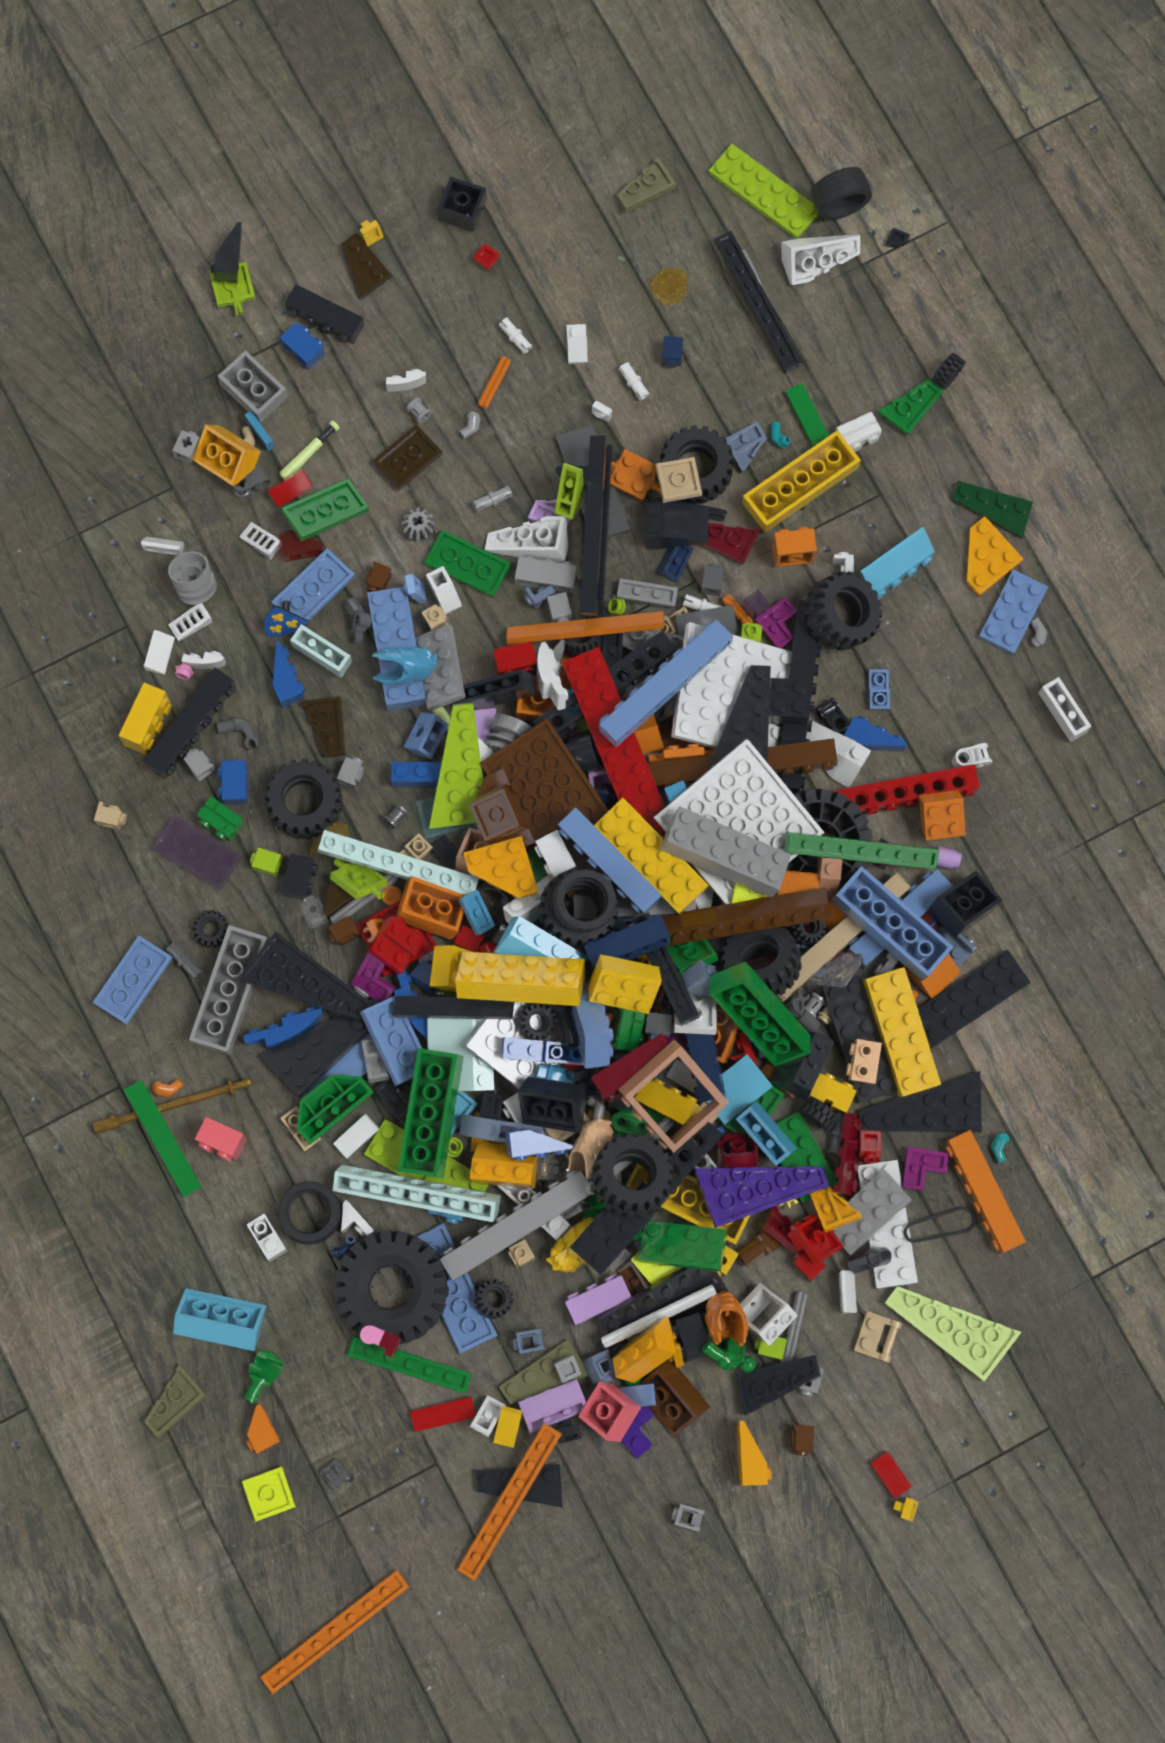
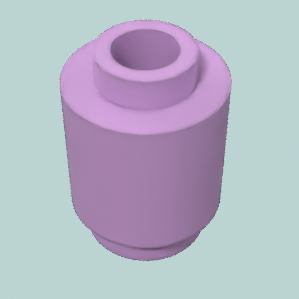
[937,846,962,870]

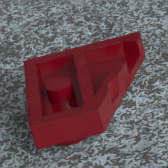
[762,1206,797,1253]

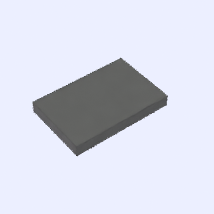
[675,605,738,637]

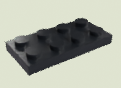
[569,1184,656,1275]

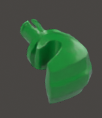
[244,1350,284,1404]

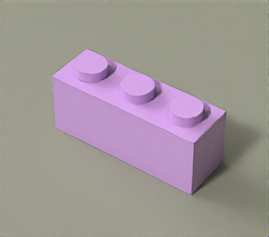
[565,1274,631,1326]
[518,1379,586,1433]

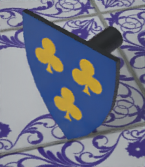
[264,600,309,637]

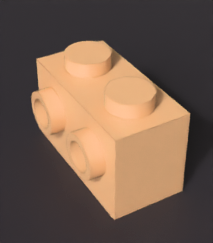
[846,1039,882,1084]

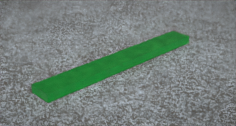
[784,832,939,869]

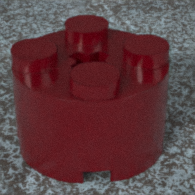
[717,1133,758,1168]

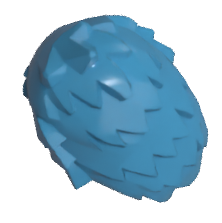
[372,646,437,685]

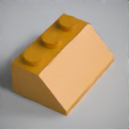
[192,424,261,486]
[470,1142,539,1189]
[612,1316,676,1383]

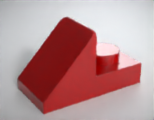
[729,1032,758,1067]

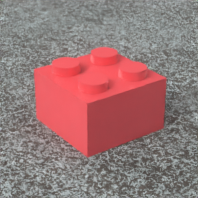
[195,1117,247,1162]
[578,1381,641,1442]

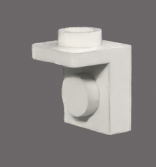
[833,552,854,572]

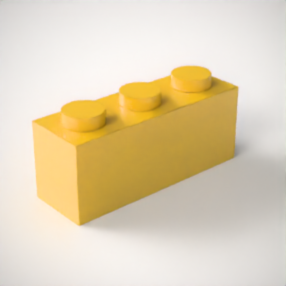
[635,1077,702,1126]

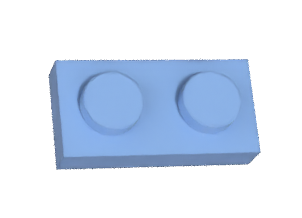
[404,574,427,604]

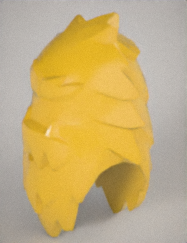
[546,1217,594,1273]

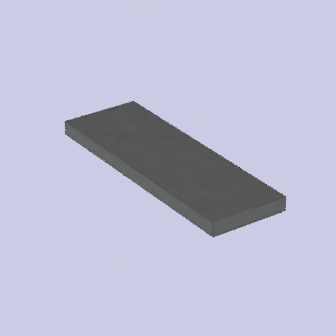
[556,425,630,538]

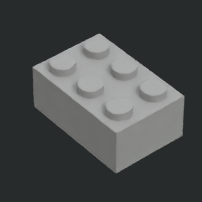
[218,350,288,423]

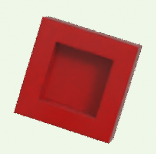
[473,244,500,271]

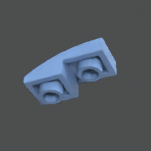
[868,670,890,709]
[619,1384,656,1407]

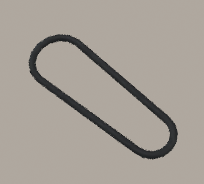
[904,1207,976,1243]

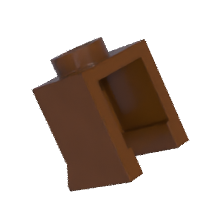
[365,561,392,592]
[328,916,361,946]
[791,1425,814,1456]

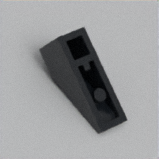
[211,222,242,283]

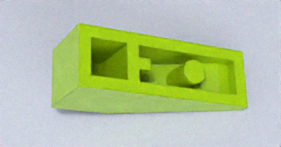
[554,463,584,519]

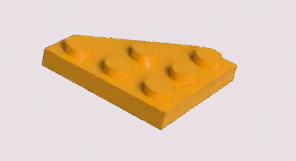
[966,516,1024,597]
[463,836,539,900]

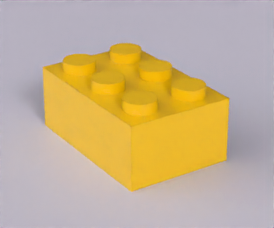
[119,683,172,755]
[588,954,662,1014]

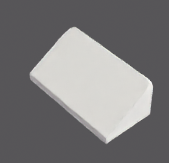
[141,537,184,556]
[144,630,175,675]
[838,1270,857,1314]

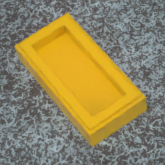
[493,1406,522,1448]

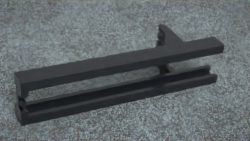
[555,435,613,619]

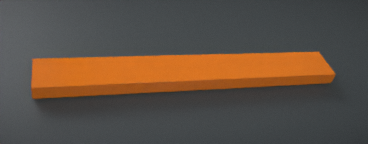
[506,611,664,644]
[457,1422,562,1581]
[260,1570,409,1695]

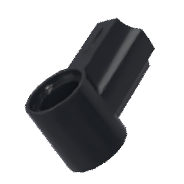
[848,1247,892,1274]

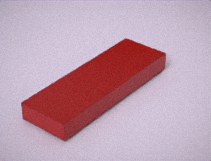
[410,1397,476,1432]

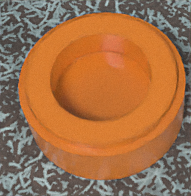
[382,886,402,906]

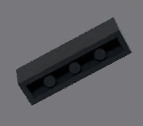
[285,284,364,344]
[455,669,535,710]

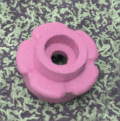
[175,663,194,681]

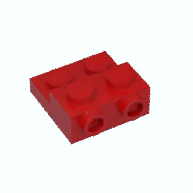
[368,916,424,974]
[787,1214,844,1265]

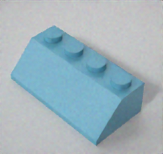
[859,527,935,600]
[494,916,588,962]
[173,1288,266,1351]

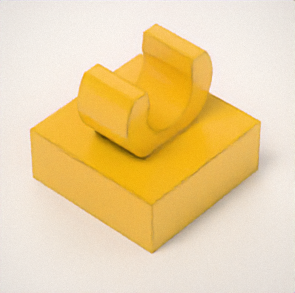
[360,220,383,246]
[893,1497,919,1522]

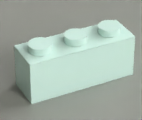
[290,624,352,678]

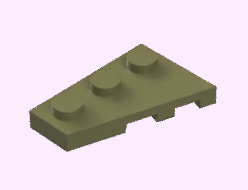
[617,157,676,213]
[144,1364,207,1439]

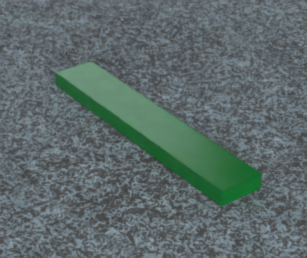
[124,1079,202,1197]
[347,1336,472,1394]

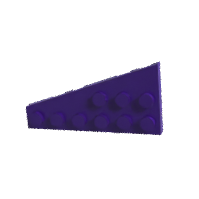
[693,1167,829,1228]

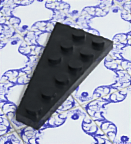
[858,1071,982,1133]

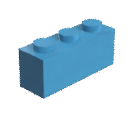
[736,1101,797,1166]

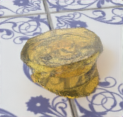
[651,268,688,305]

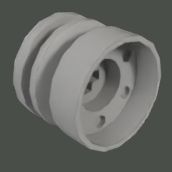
[168,551,217,605]
[484,714,532,753]

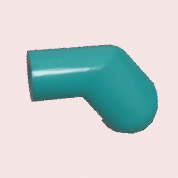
[771,422,791,448]
[991,1133,1009,1164]

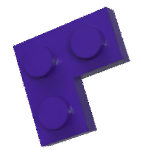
[621,1406,655,1459]

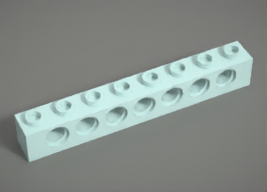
[317,830,479,895]
[333,1164,501,1222]

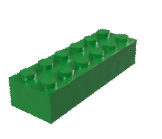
[709,961,811,1067]
[398,1048,464,1179]

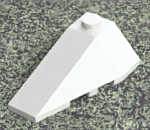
[781,234,860,285]
[485,516,568,562]
[806,719,871,788]

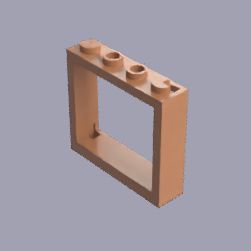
[618,1040,729,1153]

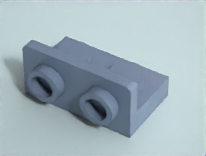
[937,926,976,967]

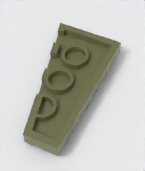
[499,1340,589,1405]

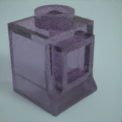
[742,589,769,623]

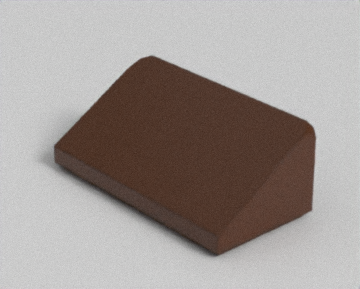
[617,1261,651,1296]

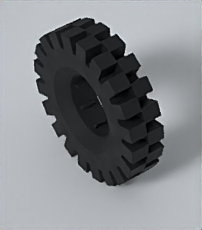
[786,788,873,893]
[334,1231,449,1344]

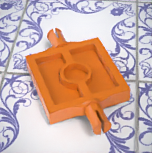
[611,449,661,502]
[648,744,716,763]

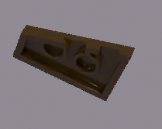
[341,233,392,300]
[301,696,346,758]

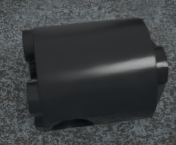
[561,731,603,774]

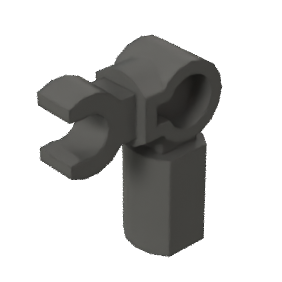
[344,598,371,643]
[785,987,821,1032]

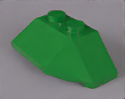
[297,1074,374,1145]

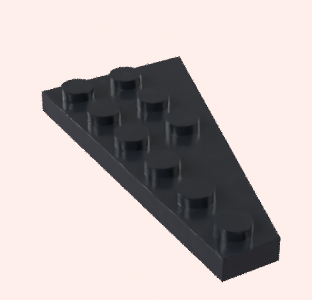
[706,665,771,772]
[238,931,373,1021]
[258,998,379,1097]
[599,1267,729,1334]

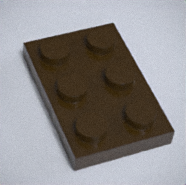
[373,424,442,491]

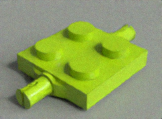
[209,262,255,316]
[330,858,388,900]

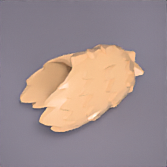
[568,1117,614,1182]

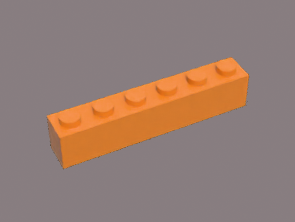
[945,1130,1026,1254]

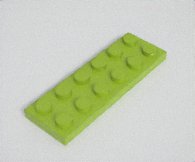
[708,144,819,239]
[364,1119,489,1192]

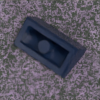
[656,545,694,583]

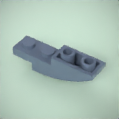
[459,1114,543,1143]

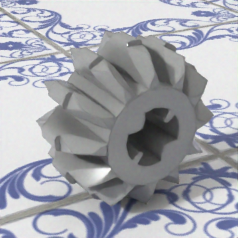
[401,507,435,541]

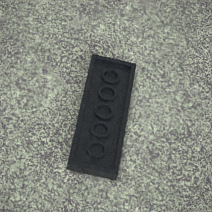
[918,949,1031,1049]
[821,975,898,1104]

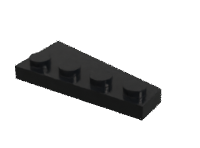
[735,1355,821,1416]
[476,1465,563,1508]

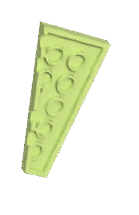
[884,1286,1021,1382]

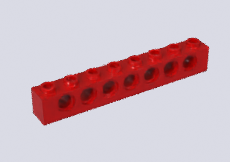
[834,764,980,815]

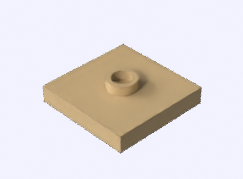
[656,457,702,503]

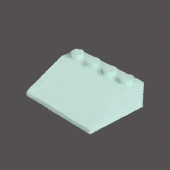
[427,1018,494,1091]

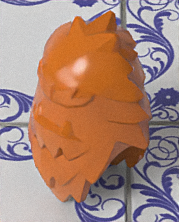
[705,1291,749,1346]

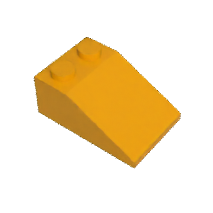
[737,1421,772,1486]

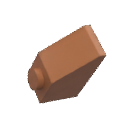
[817,857,842,899]

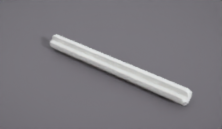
[601,1285,716,1348]

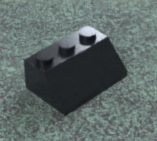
[770,1032,834,1100]
[518,1076,586,1133]

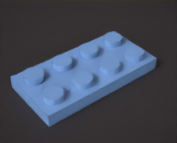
[271,548,355,621]
[978,569,1048,655]
[93,936,173,1025]
[360,995,422,1086]

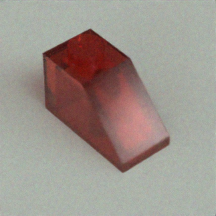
[280,529,324,562]

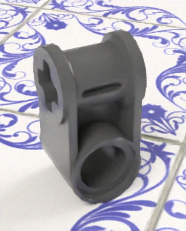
[233,464,271,498]

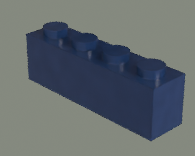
[584,915,671,971]
[682,1033,727,1103]

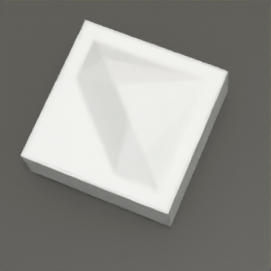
[592,401,612,423]

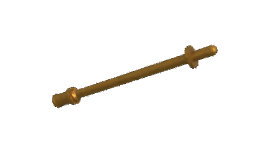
[93,1078,252,1134]

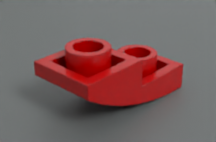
[268,469,313,507]

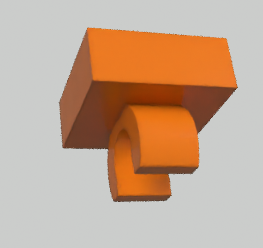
[363,919,384,942]

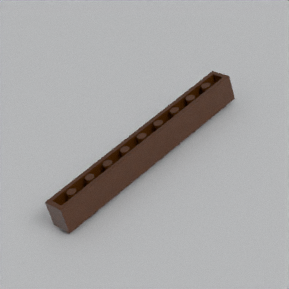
[647,738,838,792]
[626,887,831,946]

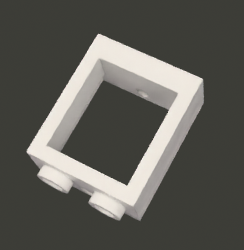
[740,1283,798,1346]

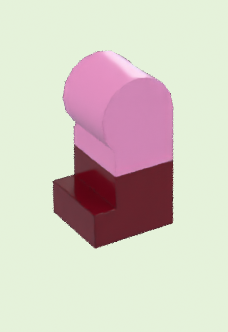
[360,1325,402,1358]

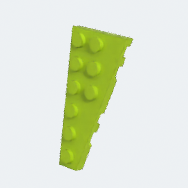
[429,702,483,829]

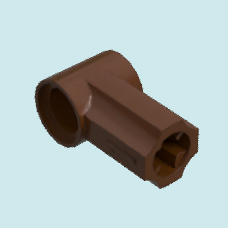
[737,1231,781,1267]

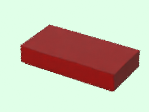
[870,1451,912,1499]

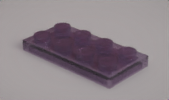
[152,815,242,890]

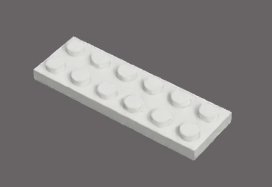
[857,1160,918,1289]

